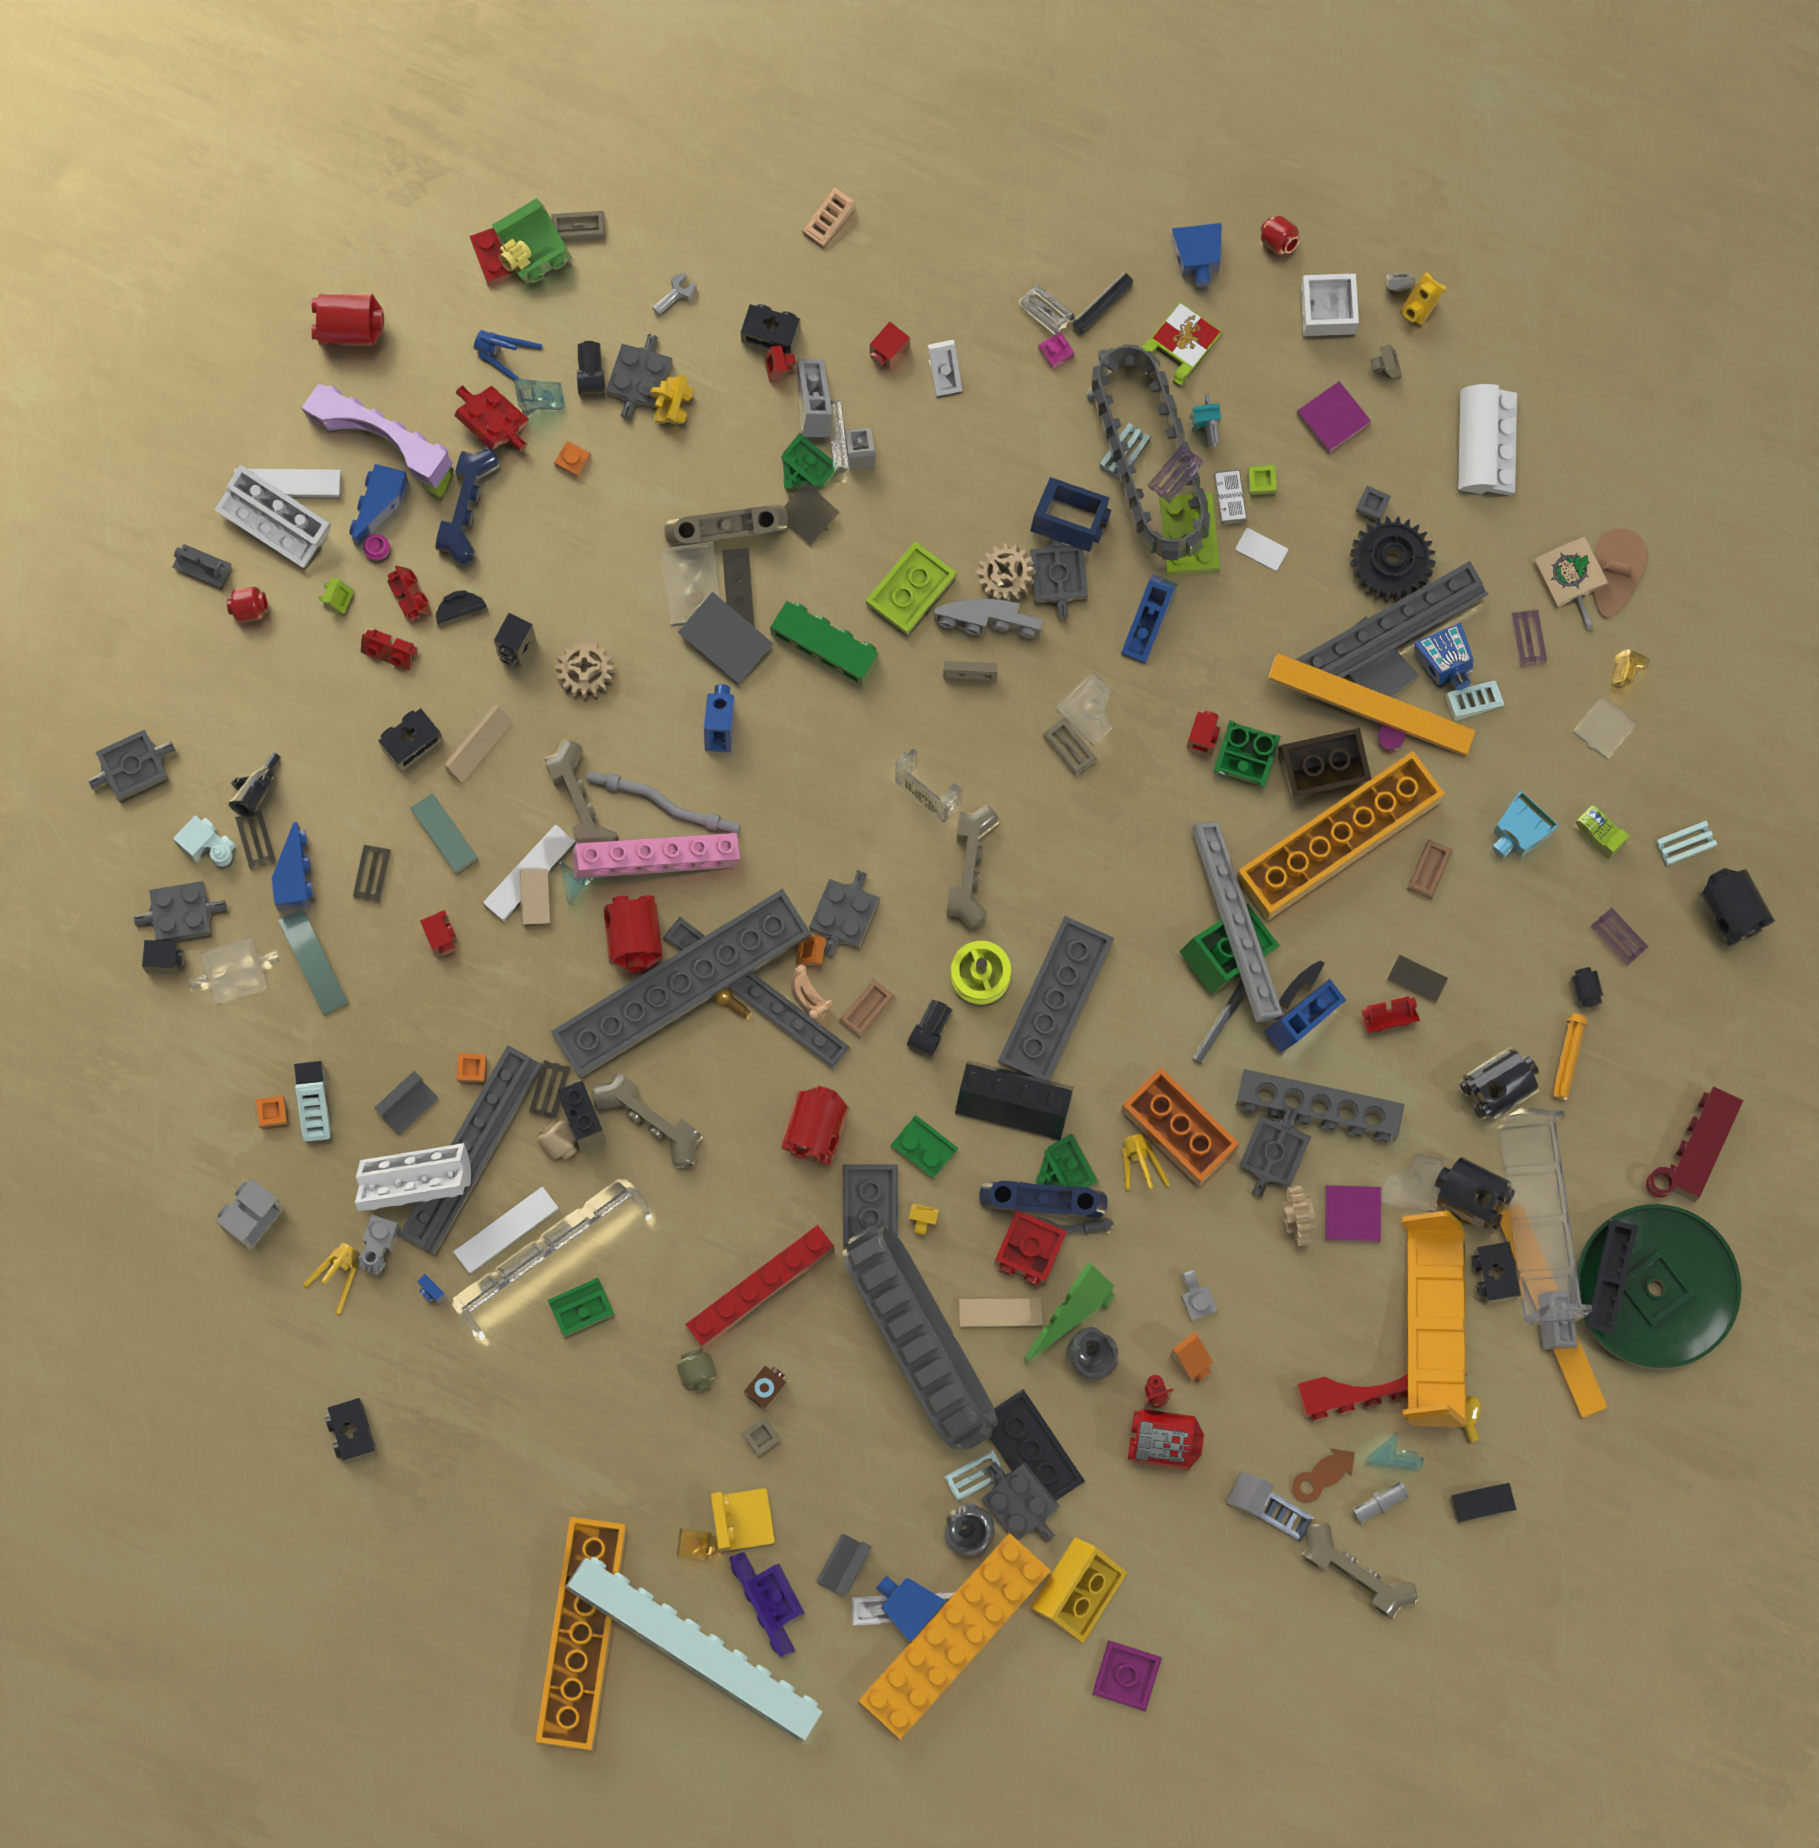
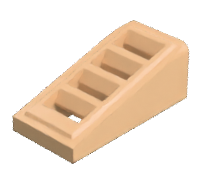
[803,187,855,247]

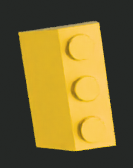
[1030,1537,1128,1643]

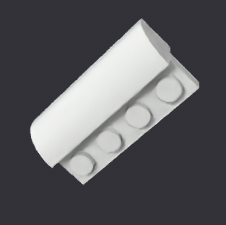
[1458,384,1517,496]
[215,465,331,568]
[355,1143,471,1211]

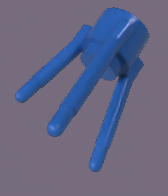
[474,330,543,382]

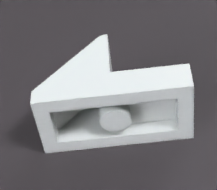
[928,340,962,396]

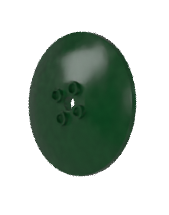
[1575,1204,1742,1369]

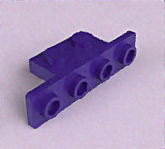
[729,1552,805,1657]

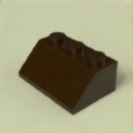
[1278,728,1372,798]

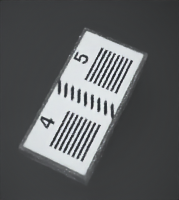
[1213,469,1247,525]

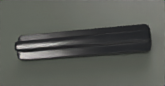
[1072,272,1133,333]

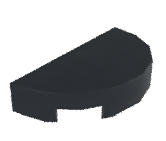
[436,590,488,627]

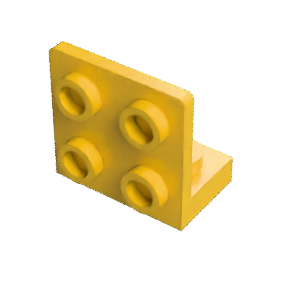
[711,1488,775,1552]

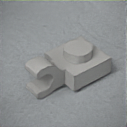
[1181,1270,1218,1322]

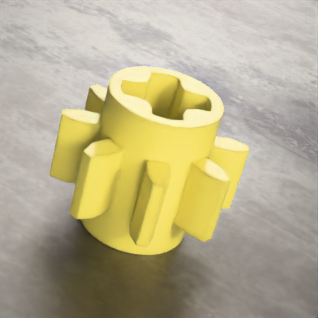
[499,239,532,273]

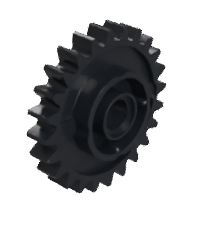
[1350,516,1436,601]

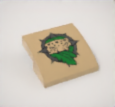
[1535,537,1609,607]

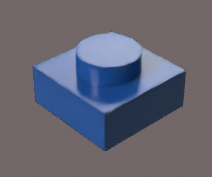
[417,1274,447,1305]

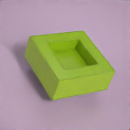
[1248,465,1277,495]

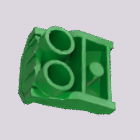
[1214,720,1281,787]

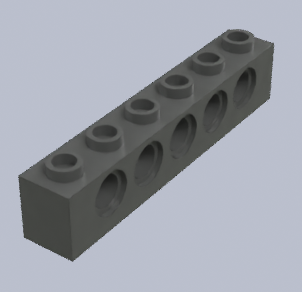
[1235,1069,1405,1143]

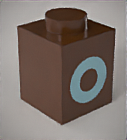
[744,1366,787,1412]

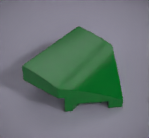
[781,433,841,489]
[1035,1134,1099,1188]

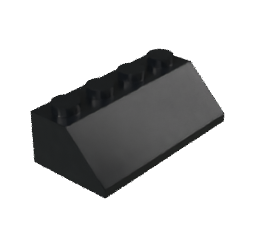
[955,1060,1074,1140]

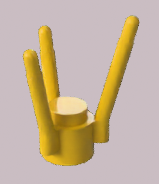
[1121,1134,1170,1191]
[303,1243,360,1315]

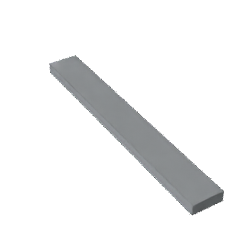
[1192,822,1283,1022]

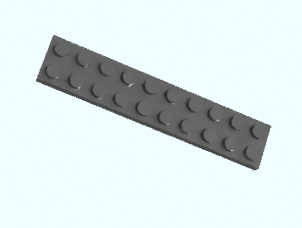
[551,888,812,1078]

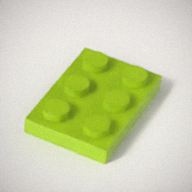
[1159,493,1220,575]
[866,541,957,635]

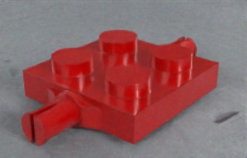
[454,385,529,452]

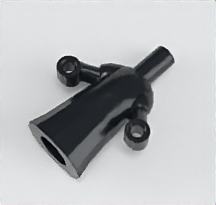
[229,752,281,817]

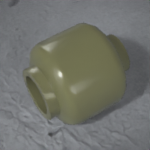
[677,1349,717,1392]

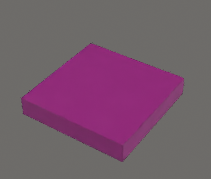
[1297,381,1371,453]
[1325,1185,1381,1243]
[1092,1640,1162,1712]

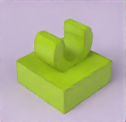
[318,578,354,614]

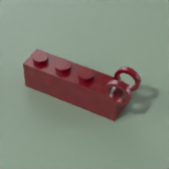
[1645,1086,1744,1202]

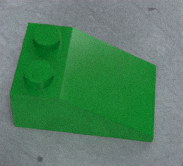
[1179,903,1280,994]

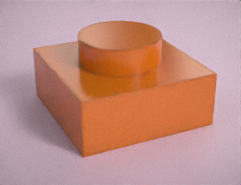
[554,441,591,478]
[796,936,826,966]
[457,1053,487,1083]
[256,1096,288,1128]

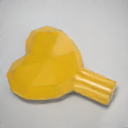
[1462,1395,1481,1443]

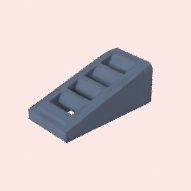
[1256,1491,1314,1542]

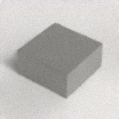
[1226,1472,1274,1517]

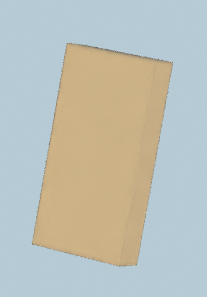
[520,869,550,924]

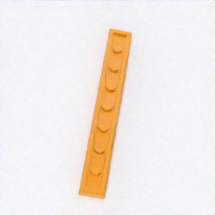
[1267,653,1476,756]
[1499,1204,1608,1419]

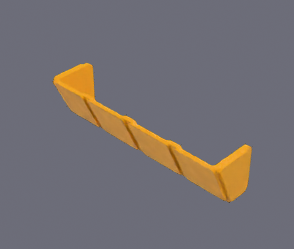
[1401,1211,1467,1427]

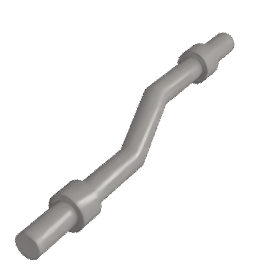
[586,771,741,834]

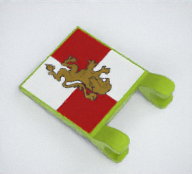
[1142,302,1222,385]

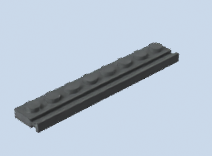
[1295,561,1489,698]
[399,1045,543,1255]

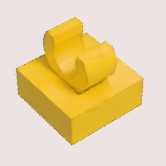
[909,1203,940,1235]

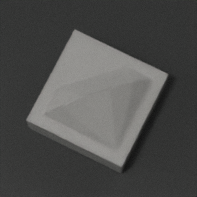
[1386,273,1415,292]

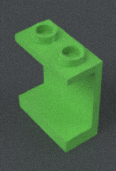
[492,198,572,284]

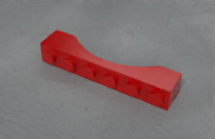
[685,1225,835,1351]
[1296,1371,1467,1422]

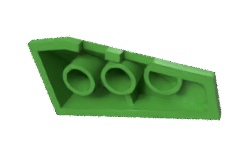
[1024,1263,1115,1364]

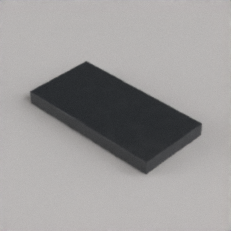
[989,1389,1085,1501]

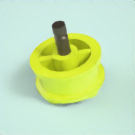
[951,941,1011,1005]

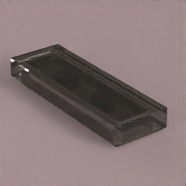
[722,548,755,627]

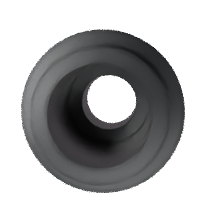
[1571,967,1604,1009]

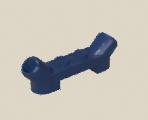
[435,447,500,565]
[979,1181,1108,1218]

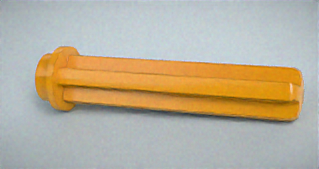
[1552,1014,1588,1100]

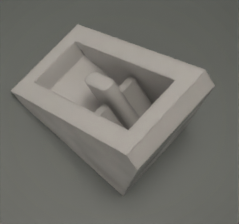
[845,428,875,470]

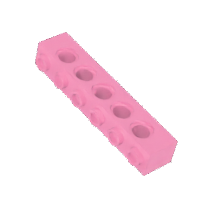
[572,833,740,878]

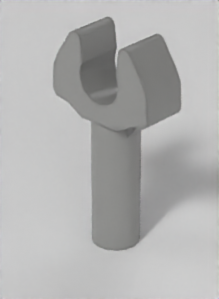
[652,273,696,315]

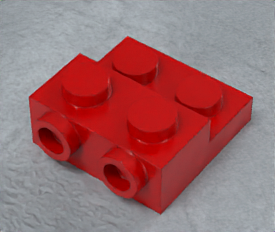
[994,1210,1067,1287]

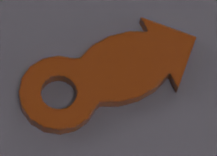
[1292,1448,1355,1503]

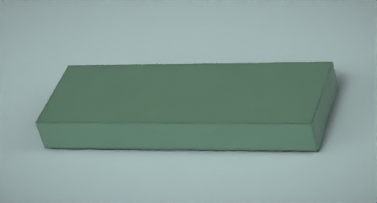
[411,793,478,874]

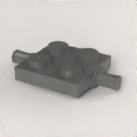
[606,334,673,420]
[1030,538,1088,618]
[87,729,176,801]
[809,870,880,958]
[133,881,227,941]
[1239,1106,1311,1197]
[981,1462,1060,1543]

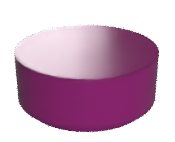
[1377,725,1405,752]

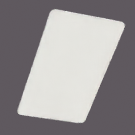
[1235,528,1288,571]

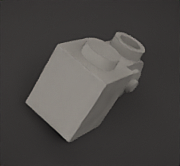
[358,1214,401,1275]

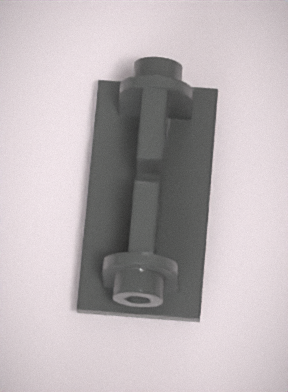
[172,544,232,588]

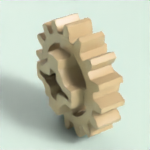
[977,543,1036,601]
[555,639,614,698]
[1282,1185,1316,1246]

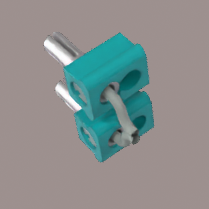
[1189,394,1221,448]

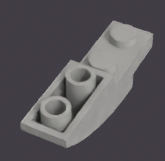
[934,599,1043,638]

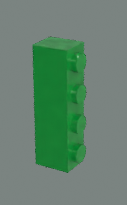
[770,601,879,686]

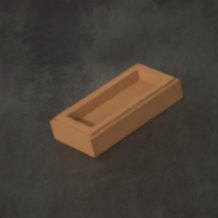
[1407,839,1453,900]
[839,979,895,1039]

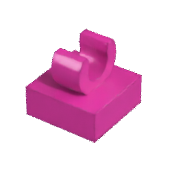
[1038,332,1075,369]

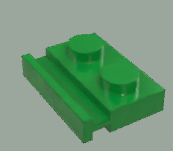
[891,1115,958,1180]
[548,1278,614,1338]

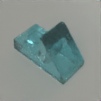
[514,379,565,416]
[560,861,593,906]
[1365,1432,1424,1472]

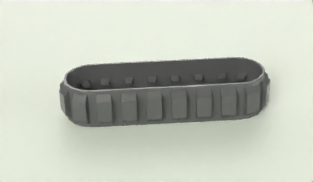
[1092,344,1210,561]
[843,1226,998,1450]

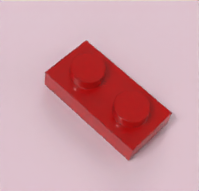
[470,228,512,285]

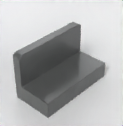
[374,1070,438,1135]
[817,1534,872,1598]

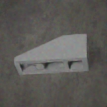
[797,359,832,437]

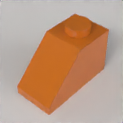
[1170,1332,1213,1383]

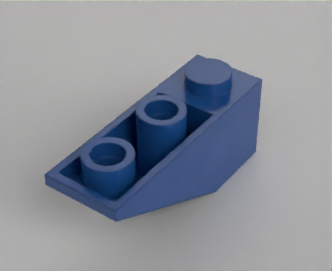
[349,464,408,546]
[271,822,314,911]

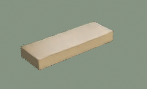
[959,1298,1043,1328]

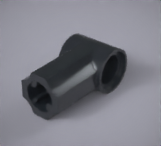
[577,341,605,395]
[906,999,953,1057]

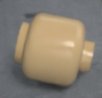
[538,1118,577,1160]

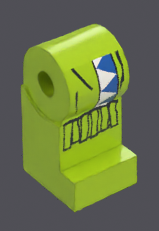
[1576,806,1630,859]

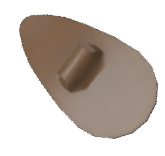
[1593,528,1648,618]

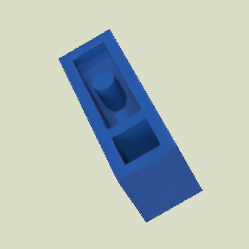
[1121,575,1178,663]
[1264,979,1346,1053]

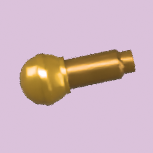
[713,988,751,1017]

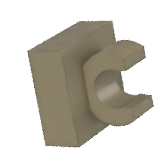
[1370,344,1402,378]

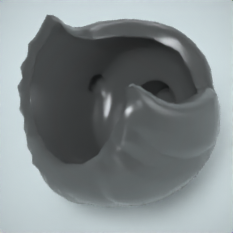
[1066,1327,1119,1381]
[945,1504,995,1556]

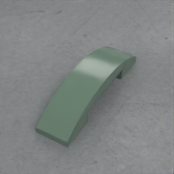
[278,908,348,1016]

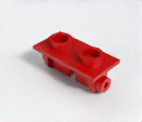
[387,565,431,622]
[360,629,418,670]
[1361,996,1420,1033]
[1144,1375,1174,1409]

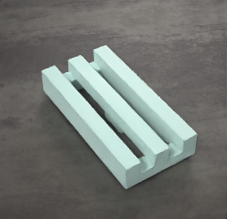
[1099,423,1151,480]
[1656,821,1717,866]
[944,1451,1006,1502]

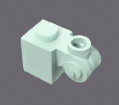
[173,815,236,867]

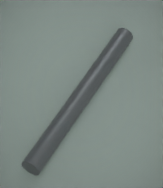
[1192,980,1246,1064]

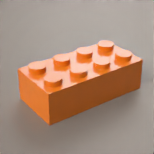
[1121,1067,1240,1187]

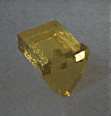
[1610,650,1649,689]

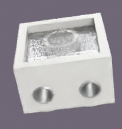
[1301,274,1359,336]

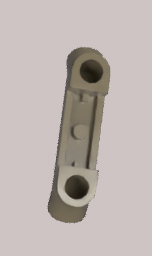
[665,505,788,546]
[544,740,619,844]
[947,805,999,929]
[592,1073,703,1168]
[1301,1523,1418,1620]

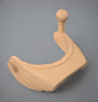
[791,965,833,1019]

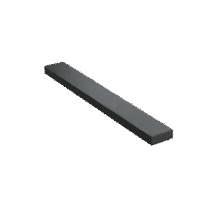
[663,917,850,1070]

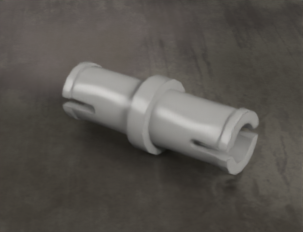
[1352,1481,1409,1524]

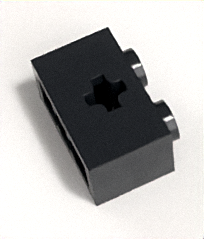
[740,304,800,354]
[494,613,536,667]
[378,708,443,772]
[1471,1241,1521,1305]
[325,1398,378,1464]

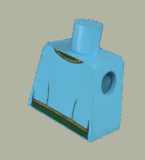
[1492,791,1559,858]

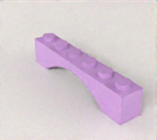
[302,383,453,489]

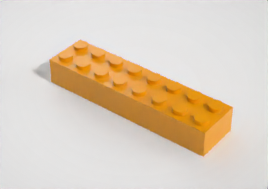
[1237,751,1445,921]
[535,1517,627,1752]
[858,1533,1051,1741]

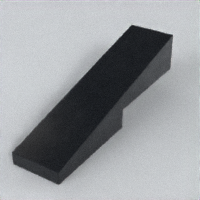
[1585,1218,1638,1334]

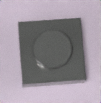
[1355,486,1391,520]

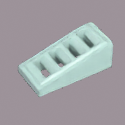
[1445,681,1504,722]
[296,1082,331,1141]

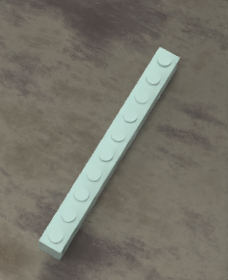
[565,1557,823,1742]

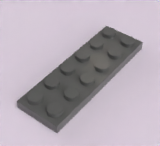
[998,916,1114,1081]

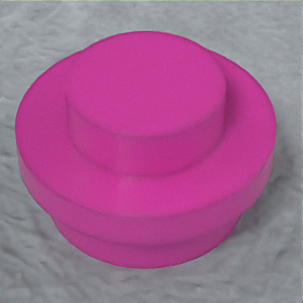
[363,534,390,561]

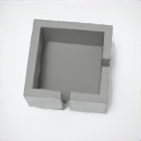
[217,1179,284,1251]

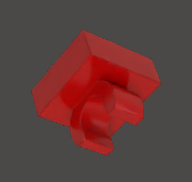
[764,346,796,381]

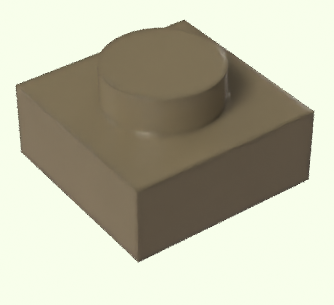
[742,1417,781,1457]

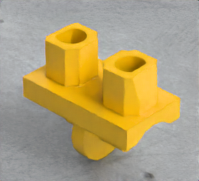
[1400,272,1447,326]
[650,374,694,425]

